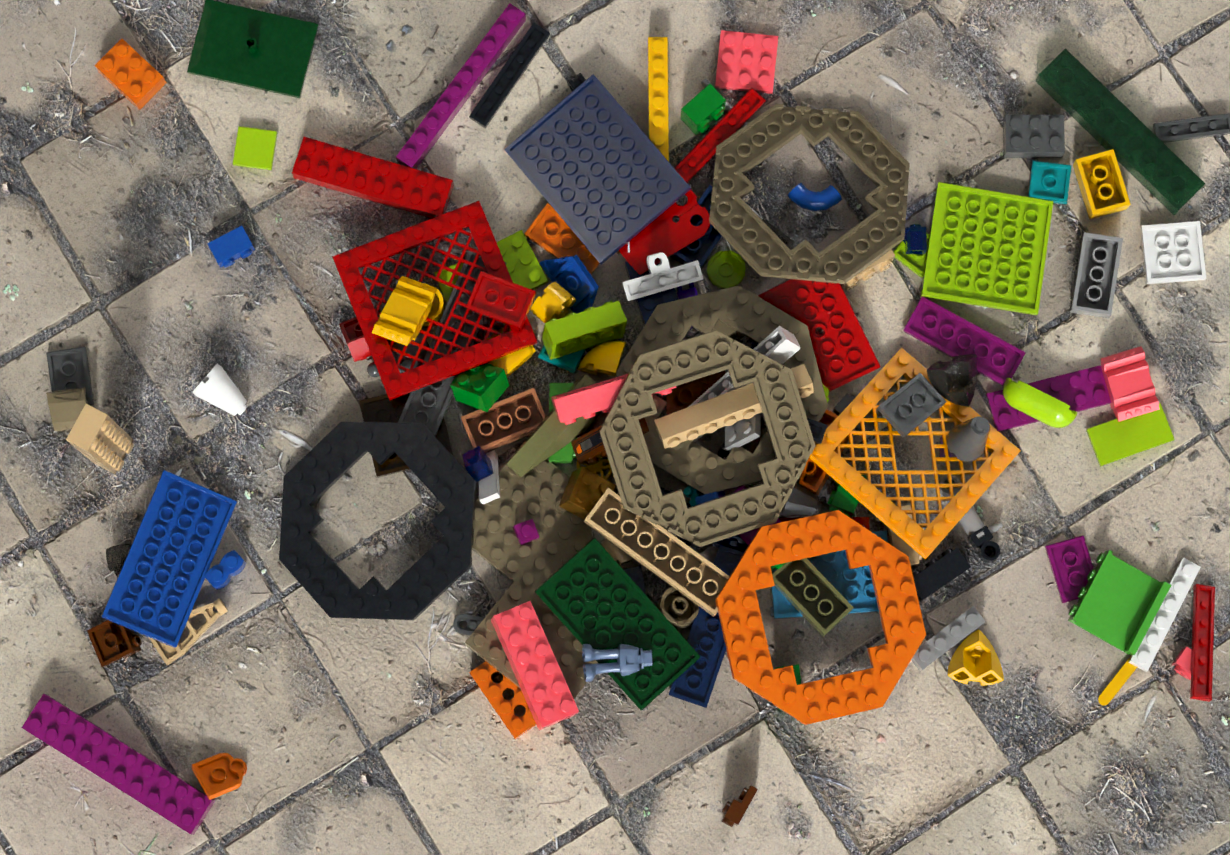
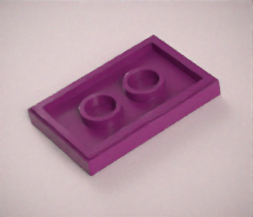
[1045,535,1094,603]

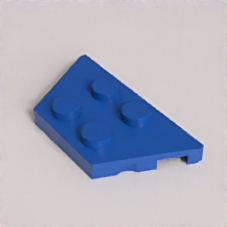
[539,255,599,314]

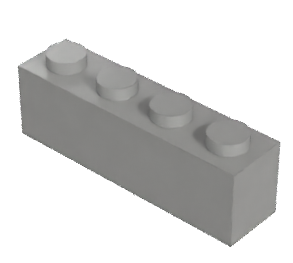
[911,606,986,671]

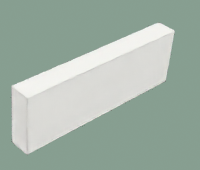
[477,450,500,504]

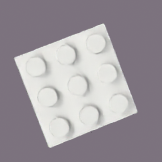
[1140,221,1206,284]

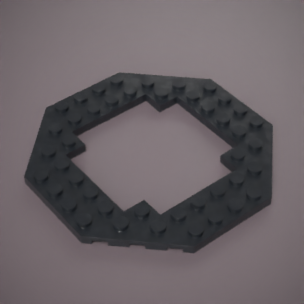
[279,422,476,621]

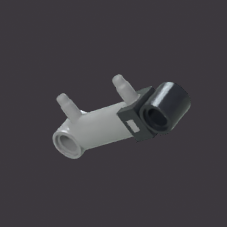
[939,475,1003,563]

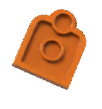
[192,753,247,800]

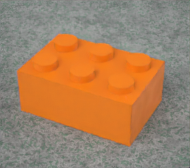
[94,38,167,110]

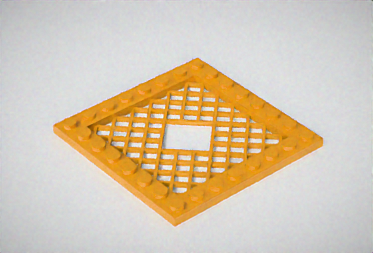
[809,347,1021,559]

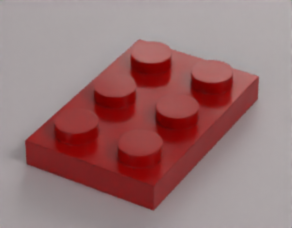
[466,271,536,329]

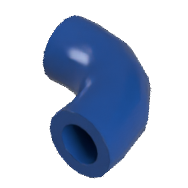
[788,183,842,211]

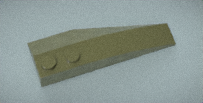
[506,374,602,477]

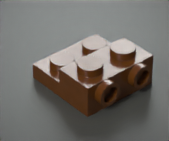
[87,620,142,667]
[721,785,758,827]

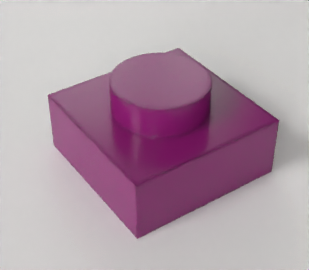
[513,519,539,545]

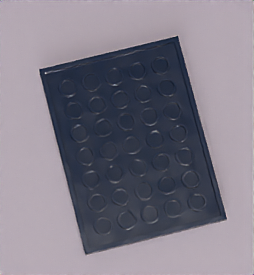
[504,74,691,265]

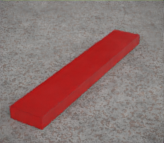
[674,88,766,183]
[1190,584,1215,702]

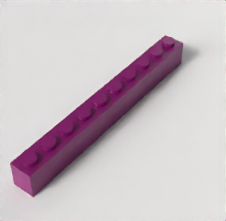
[396,3,526,169]

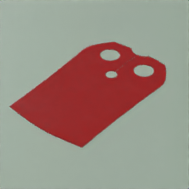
[619,190,710,275]

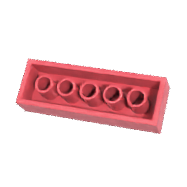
[551,373,677,425]
[491,601,579,731]

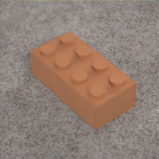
[461,388,546,457]

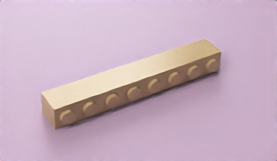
[654,364,814,449]

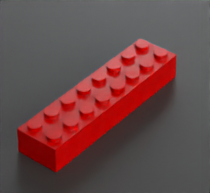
[292,137,454,219]

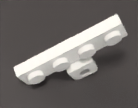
[622,252,703,301]

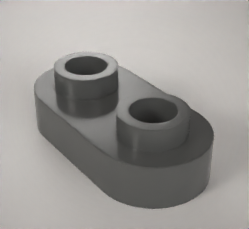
[453,614,485,636]

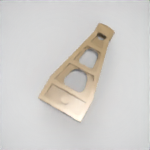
[149,598,228,665]

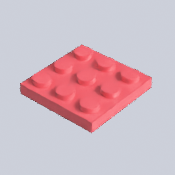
[715,30,778,94]

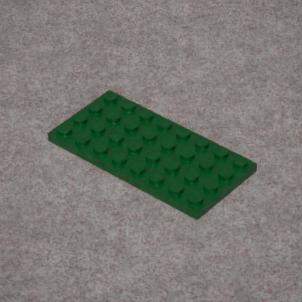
[534,538,700,711]

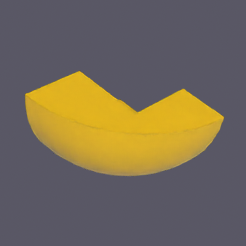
[578,341,626,377]
[947,629,1004,686]

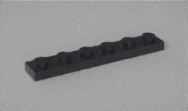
[469,23,550,129]

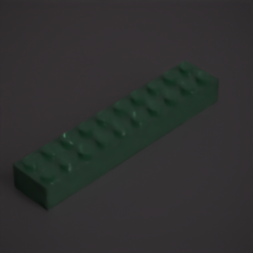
[1035,48,1205,215]

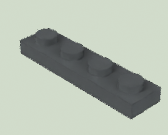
[1153,113,1230,144]

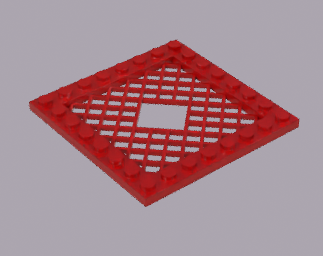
[332,201,537,401]

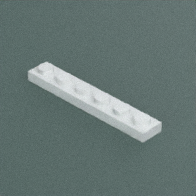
[1129,558,1201,672]

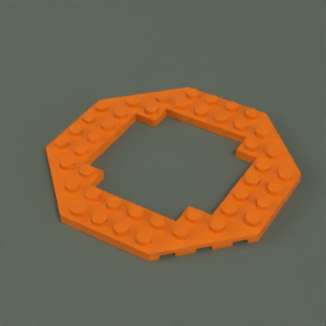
[715,510,926,725]

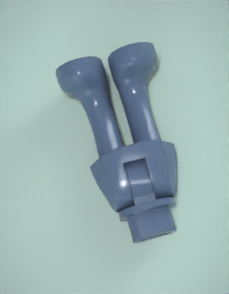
[582,644,652,682]

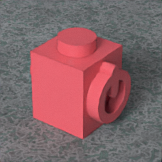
[1172,646,1192,680]

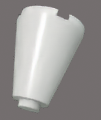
[192,363,248,416]

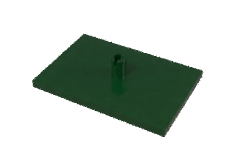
[187,0,319,98]

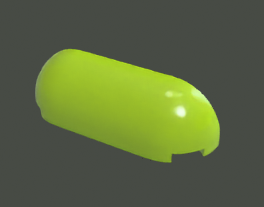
[1003,378,1078,428]

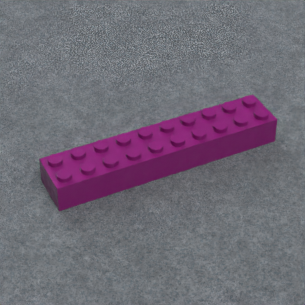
[22,694,216,835]

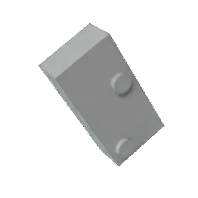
[1070,232,1123,319]

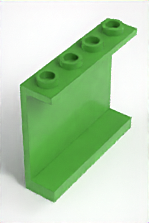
[1068,550,1172,655]

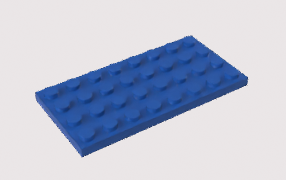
[101,470,237,648]

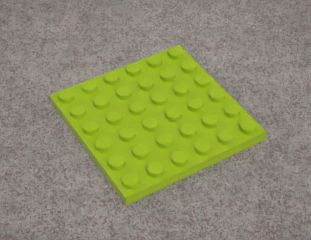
[921,182,1053,315]

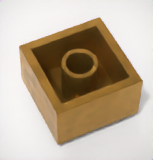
[559,466,615,520]

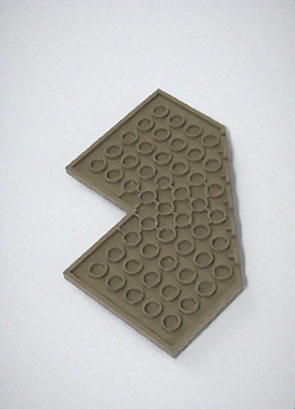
[464,441,598,699]

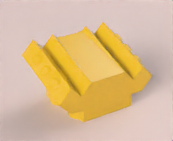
[372,276,437,346]

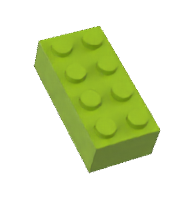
[542,301,627,360]

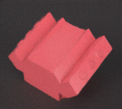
[1101,346,1159,422]

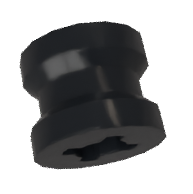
[567,73,586,91]

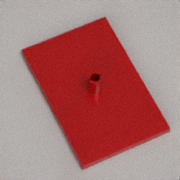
[758,279,881,392]

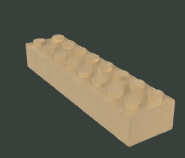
[66,404,134,474]
[584,488,729,617]

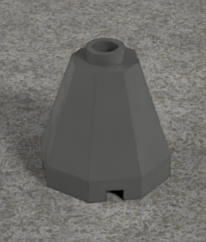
[779,482,821,518]

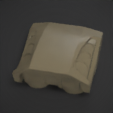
[46,387,88,431]

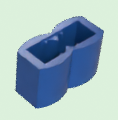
[205,550,247,590]

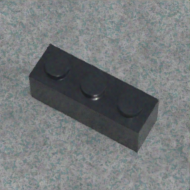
[912,547,971,602]

